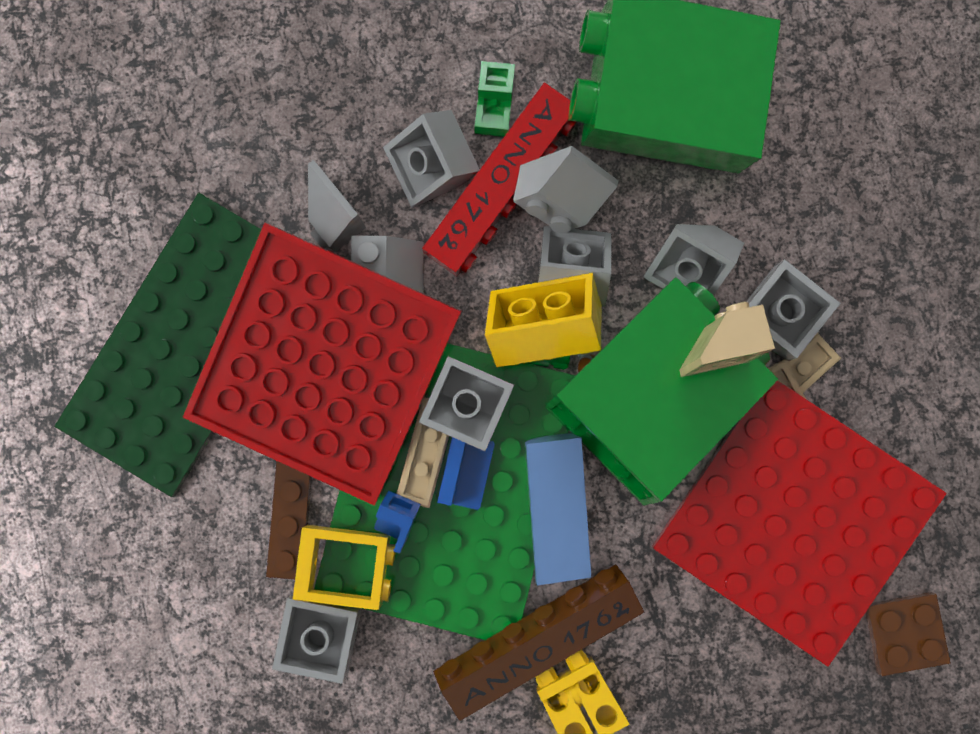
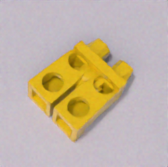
[535,649,630,734]

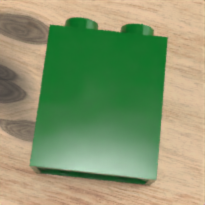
[569,0,781,174]
[545,277,778,506]

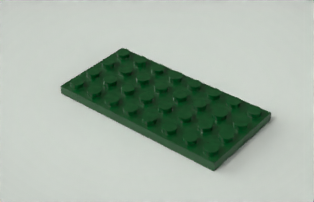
[54,192,261,497]

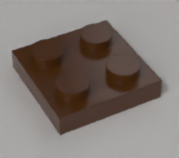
[865,592,951,676]

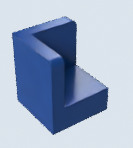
[374,491,421,554]

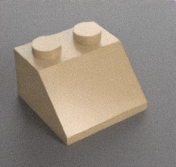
[679,302,775,377]

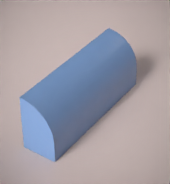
[525,433,591,586]

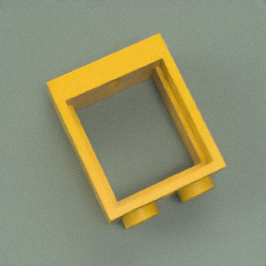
[293,525,396,610]

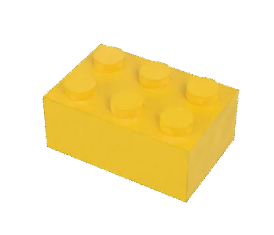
[485,273,602,367]

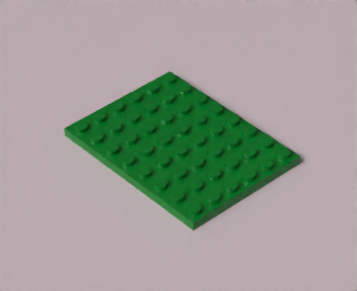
[314,344,575,640]

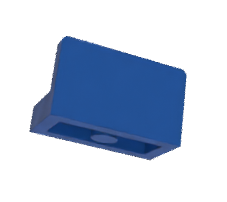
[437,437,495,510]

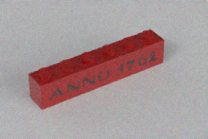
[422,82,577,277]

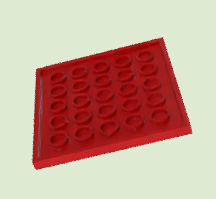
[182,223,462,506]
[652,380,947,667]

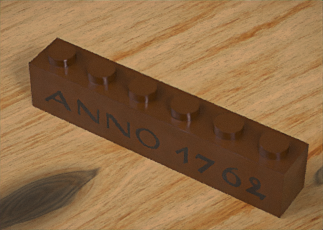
[433,564,645,721]

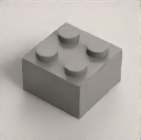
[746,259,841,361]
[272,594,362,684]

